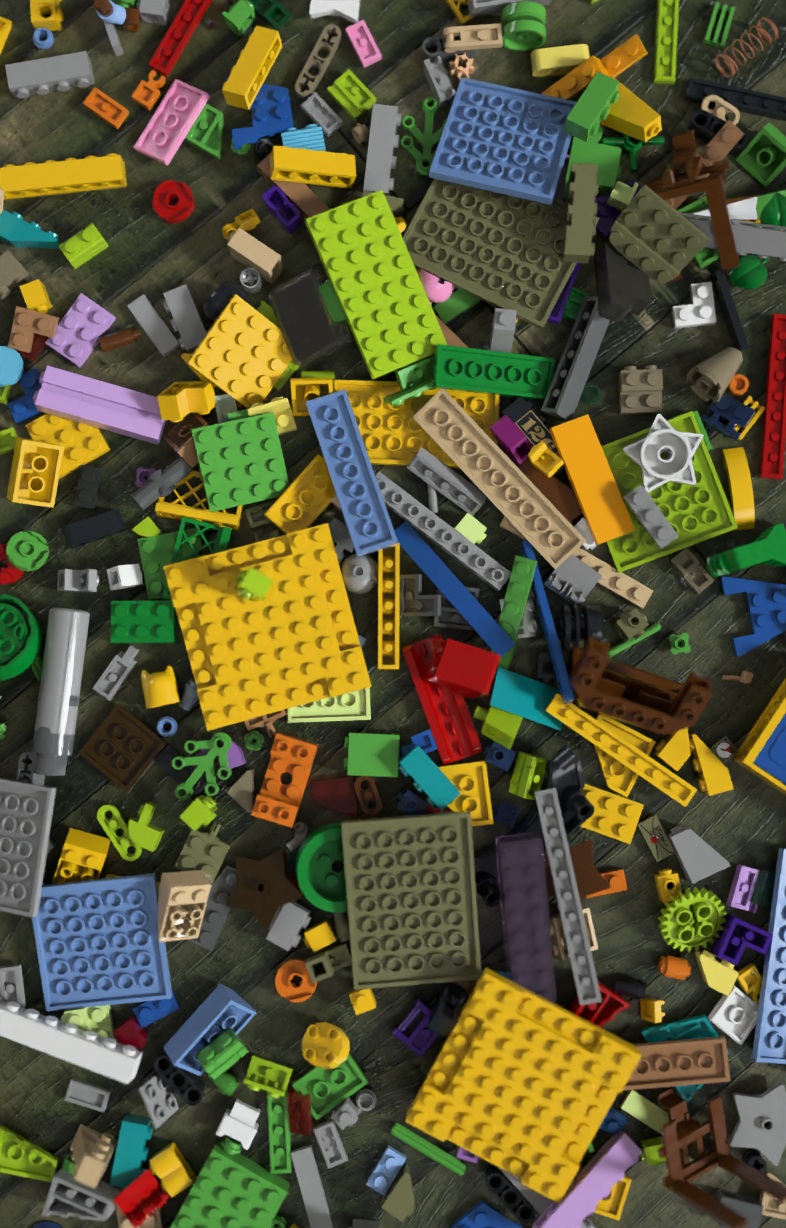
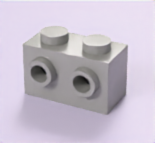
[266,901,311,951]

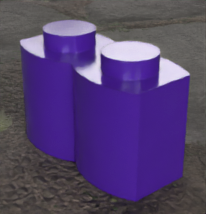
[263,185,302,235]

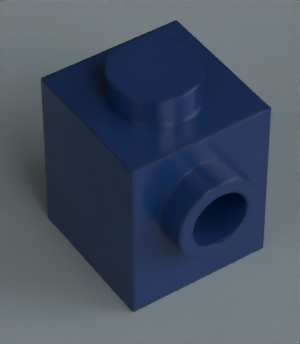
[482,740,517,771]
[395,788,429,816]

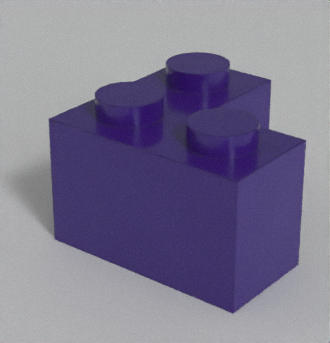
[712,913,774,965]

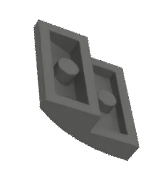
[434,585,480,631]

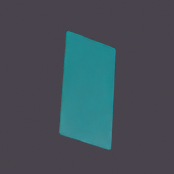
[490,667,562,730]

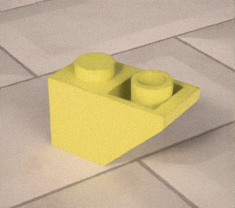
[694,950,739,996]

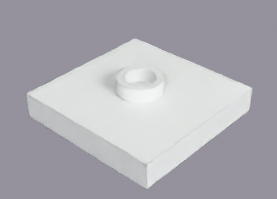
[707,985,759,1045]

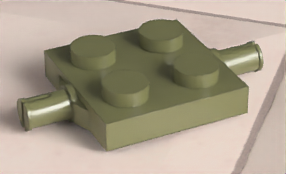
[174,821,230,884]

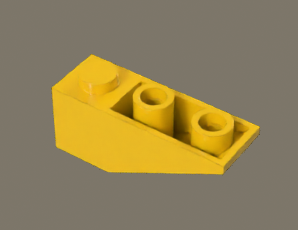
[688,733,734,796]

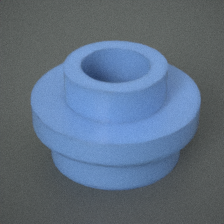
[33,27,54,49]
[157,716,178,737]

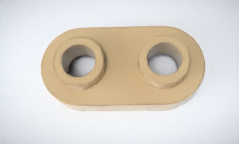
[701,94,740,125]

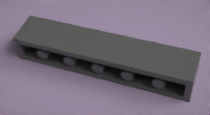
[541,296,614,422]

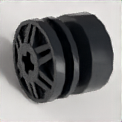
[558,604,602,648]

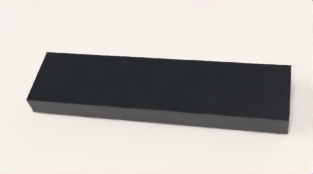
[710,270,749,353]

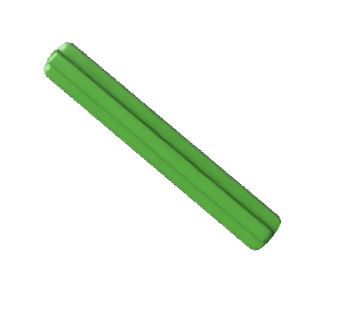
[391,1123,466,1176]

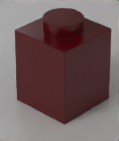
[113,1014,149,1051]

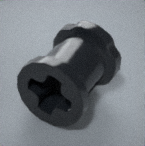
[742,1149,767,1174]

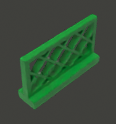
[162,517,232,600]

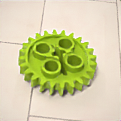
[658,887,726,952]

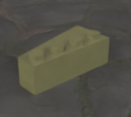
[563,163,599,263]

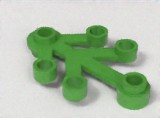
[401,97,447,176]
[172,732,232,800]

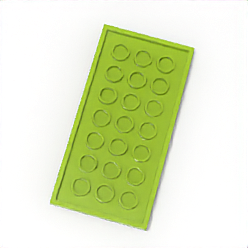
[305,190,448,380]

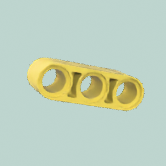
[530,44,590,77]

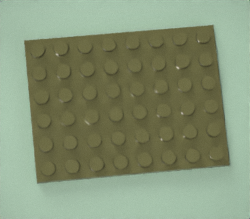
[403,178,600,329]
[341,811,481,990]

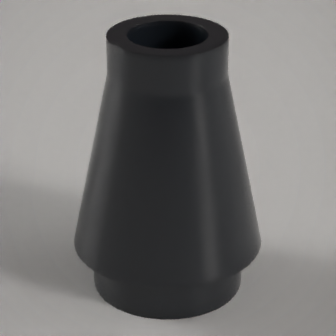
[614,979,646,1000]

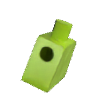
[473,706,523,749]

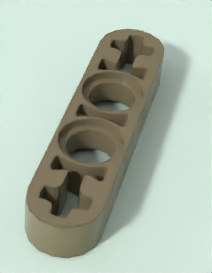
[295,24,341,100]

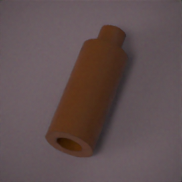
[99,328,142,352]

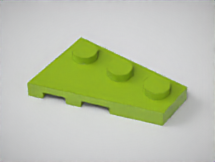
[0,1125,59,1183]

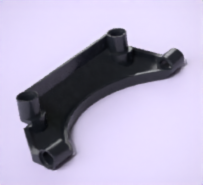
[473,745,595,907]

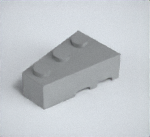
[42,1168,122,1221]

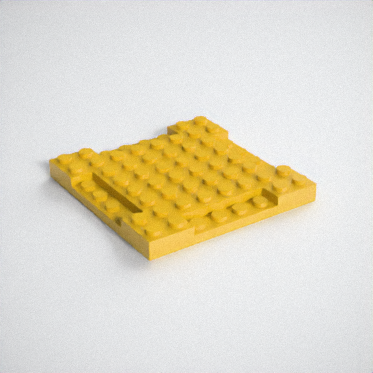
[163,523,372,731]
[406,968,642,1203]

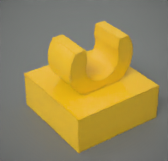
[640,996,665,1023]

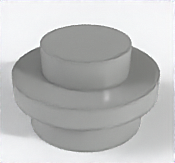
[356,1089,377,1111]

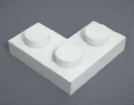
[672,282,717,329]

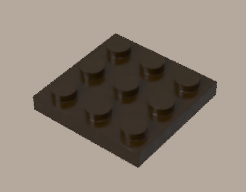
[78,703,168,792]

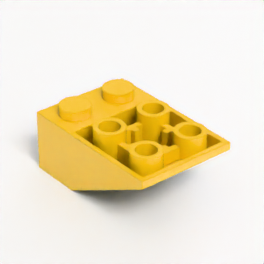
[52,828,111,884]

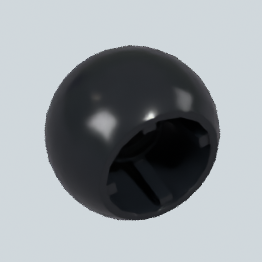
[202,281,247,324]

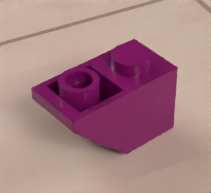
[489,415,533,465]

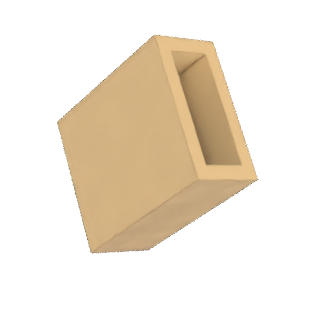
[227,228,284,285]

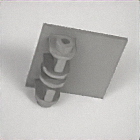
[544,555,602,607]
[139,1073,179,1129]

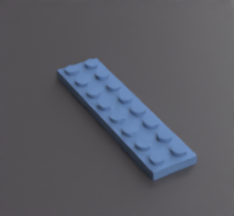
[306,389,398,557]

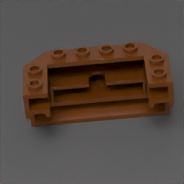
[566,636,713,735]

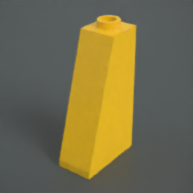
[600,76,662,142]

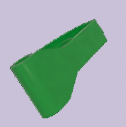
[706,523,786,577]

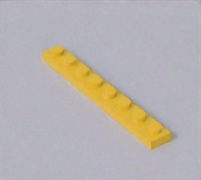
[545,693,697,807]

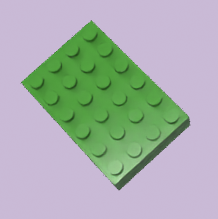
[169,1141,290,1228]

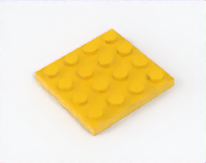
[187,294,301,409]

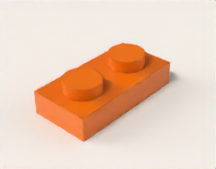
[83,87,130,130]
[586,868,628,898]

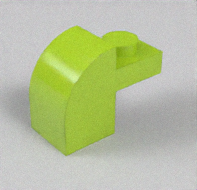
[128,801,164,852]

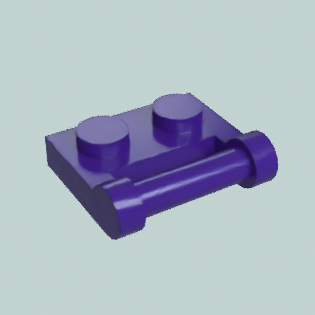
[392,998,439,1057]

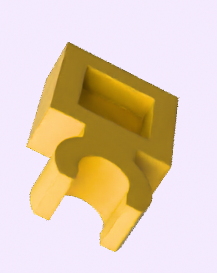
[737,963,762,1004]

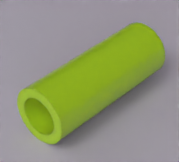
[301,371,335,383]

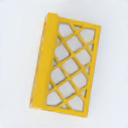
[155,466,243,531]

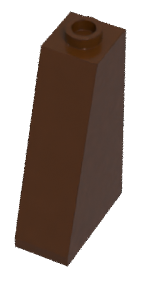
[515,459,583,522]

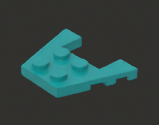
[640,1014,729,1103]

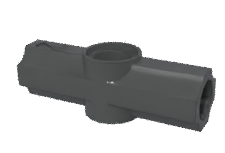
[131,457,192,510]

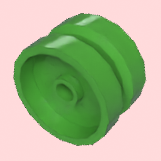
[501,1,546,52]

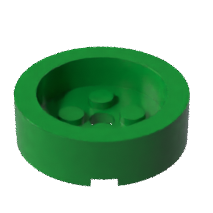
[0,594,42,681]
[295,823,348,913]

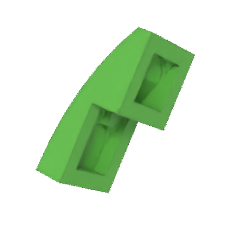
[434,289,481,324]

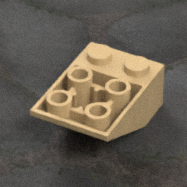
[158,870,211,942]

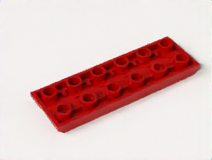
[401,634,483,766]

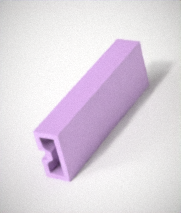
[33,365,166,445]

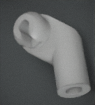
[286,822,308,852]

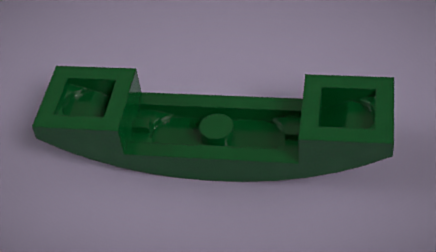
[244,0,292,31]

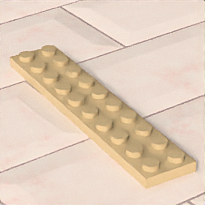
[413,389,587,570]

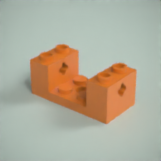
[251,732,319,828]

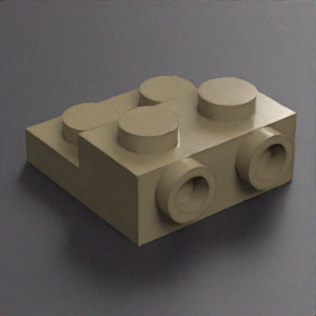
[618,365,663,415]

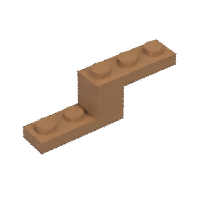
[664,120,745,210]

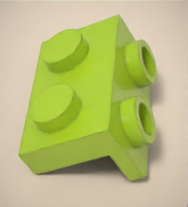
[243,1055,293,1098]

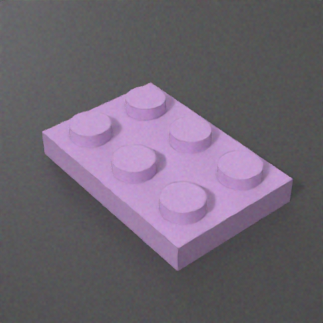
[45,293,116,368]

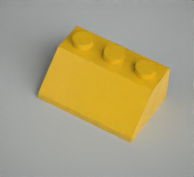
[7,437,64,508]

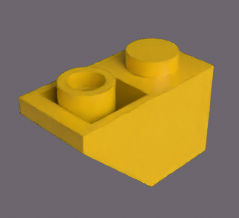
[654,728,691,771]

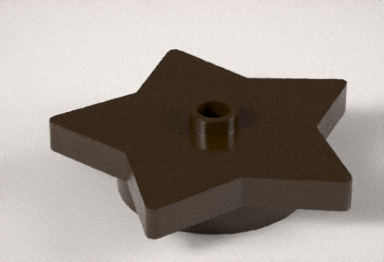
[226,850,304,930]

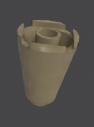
[686,347,743,402]

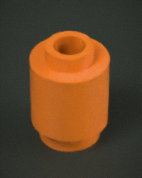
[658,955,691,980]

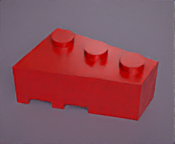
[567,981,630,1028]

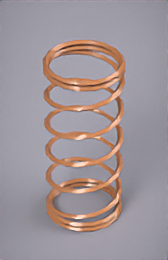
[715,17,778,78]

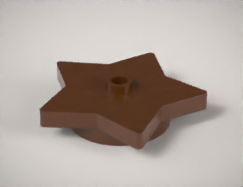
[530,839,611,904]

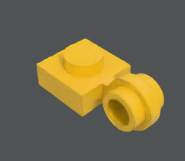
[222,208,261,240]

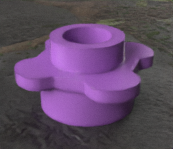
[135,467,156,488]

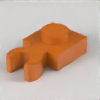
[131,70,166,111]

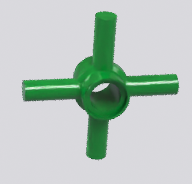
[601,134,664,172]

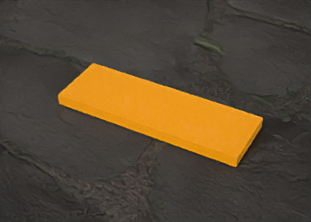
[549,414,635,545]

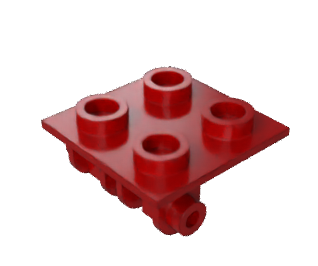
[113,1168,169,1228]

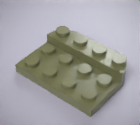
[609,185,709,284]

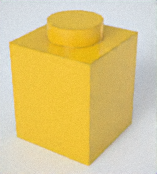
[19,279,53,313]
[303,918,337,952]
[349,988,377,1015]

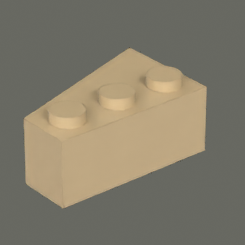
[70,1124,118,1189]

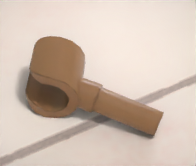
[722,670,753,684]

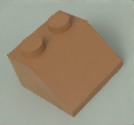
[163,412,209,468]

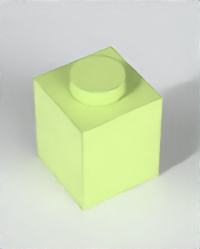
[455,513,487,545]

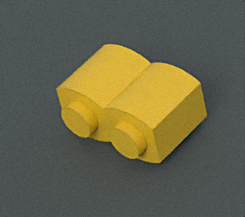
[149,1142,196,1197]

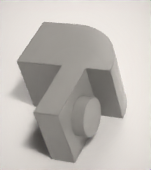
[57,569,99,592]

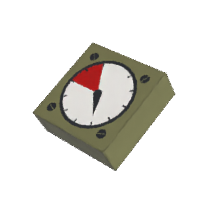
[708,735,739,764]

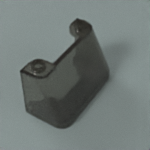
[268,264,354,366]

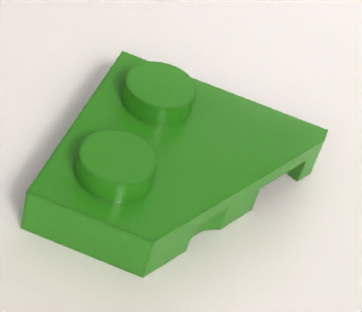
[185,103,224,160]

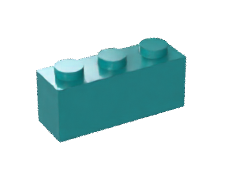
[399,744,461,810]
[110,1114,153,1188]

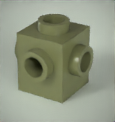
[612,608,649,643]

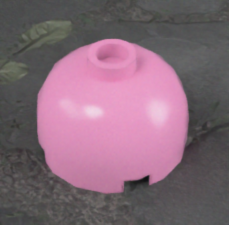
[417,269,455,304]

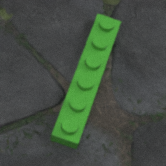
[491,555,537,679]

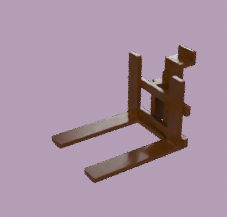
[645,129,740,282]
[657,1087,786,1228]

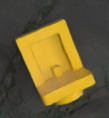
[528,441,564,478]

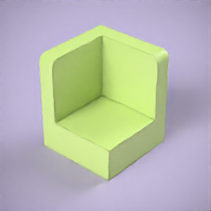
[607,181,639,211]

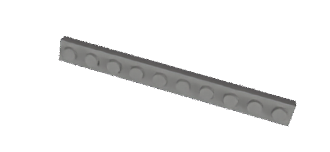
[535,787,602,1005]

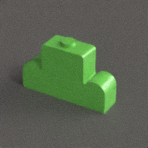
[561,126,622,202]

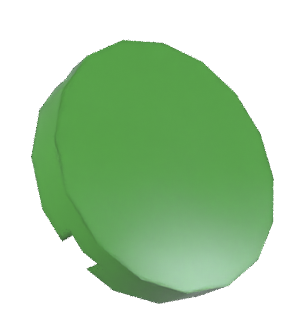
[6,531,49,571]

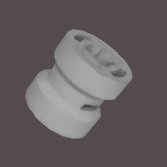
[240,268,262,294]

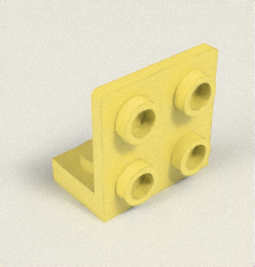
[247,397,297,435]

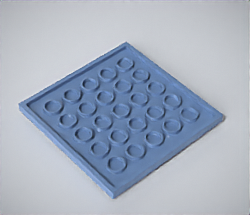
[429,77,577,205]
[32,873,173,1011]

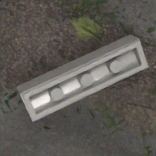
[406,448,487,516]

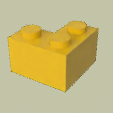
[157,381,217,422]

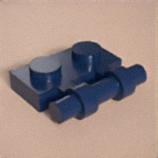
[701,394,755,440]

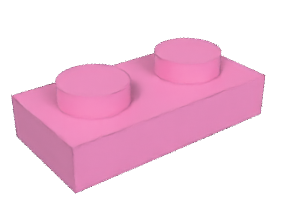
[345,20,382,68]

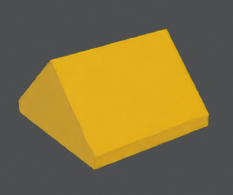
[290,378,334,416]

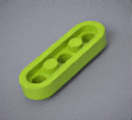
[97,804,142,861]

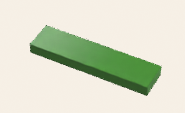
[267,1086,292,1174]

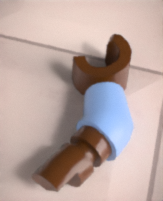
[93,0,141,33]

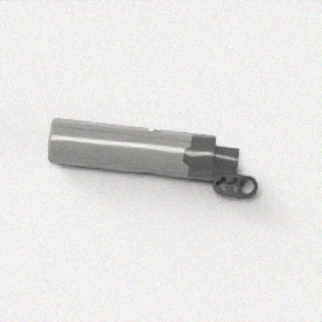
[16,608,90,785]

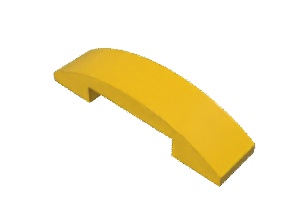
[722,447,755,531]

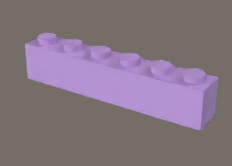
[531,1131,642,1228]

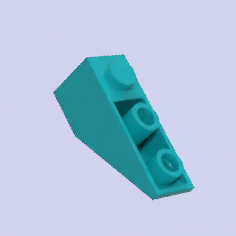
[0,210,61,248]

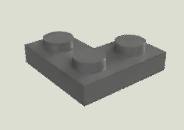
[399,574,441,617]

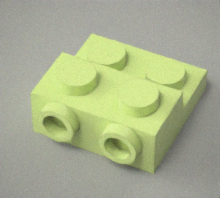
[61,1005,116,1040]

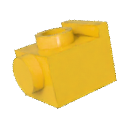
[654,868,682,903]

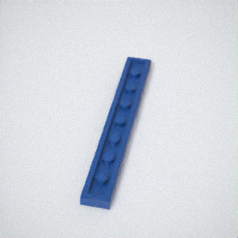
[394,521,516,658]
[521,540,575,704]

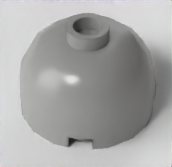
[340,553,378,594]

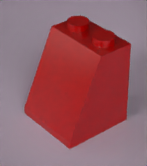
[427,638,501,699]

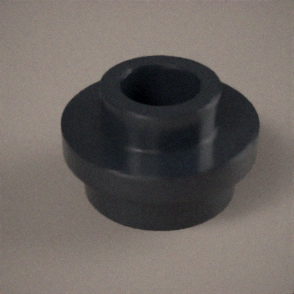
[254,138,273,159]

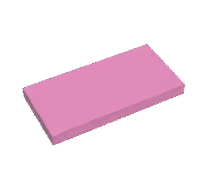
[133,79,210,166]

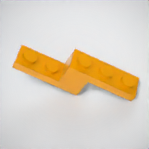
[541,34,648,100]

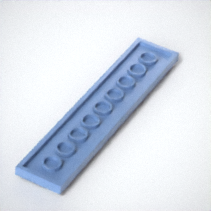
[752,848,786,1064]

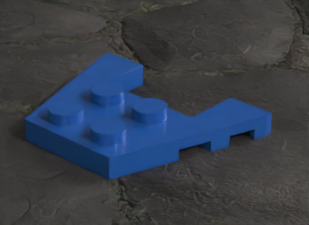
[225,77,293,150]
[720,576,786,657]
[449,1200,523,1228]

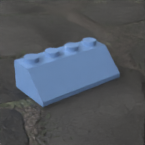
[163,984,257,1076]

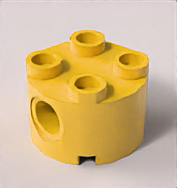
[302,1022,350,1069]

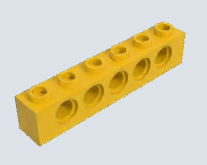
[378,543,400,669]

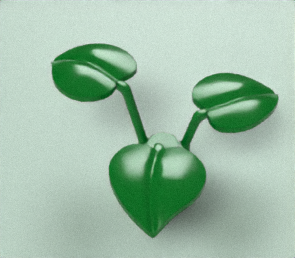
[731,192,786,289]

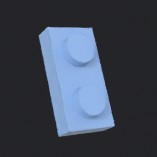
[366,1145,406,1196]

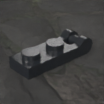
[154,744,210,800]

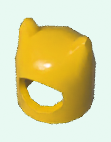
[141,665,180,709]

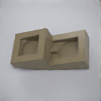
[670,547,714,595]

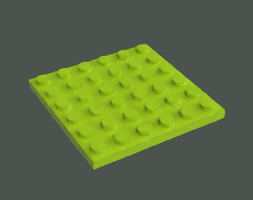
[601,411,738,573]

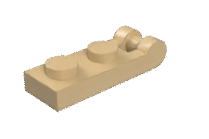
[443,23,503,53]

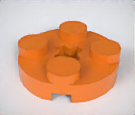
[275,958,317,1003]

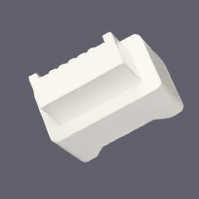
[216,1098,261,1150]

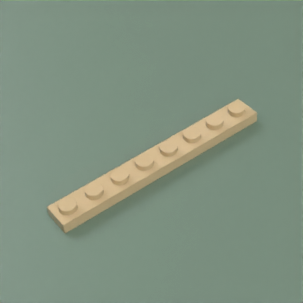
[499,517,653,609]

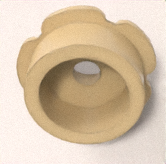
[352,123,370,144]

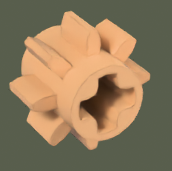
[449,53,475,82]

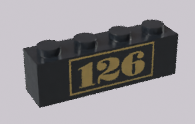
[500,396,565,477]

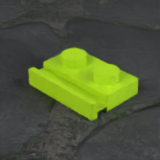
[327,69,377,121]

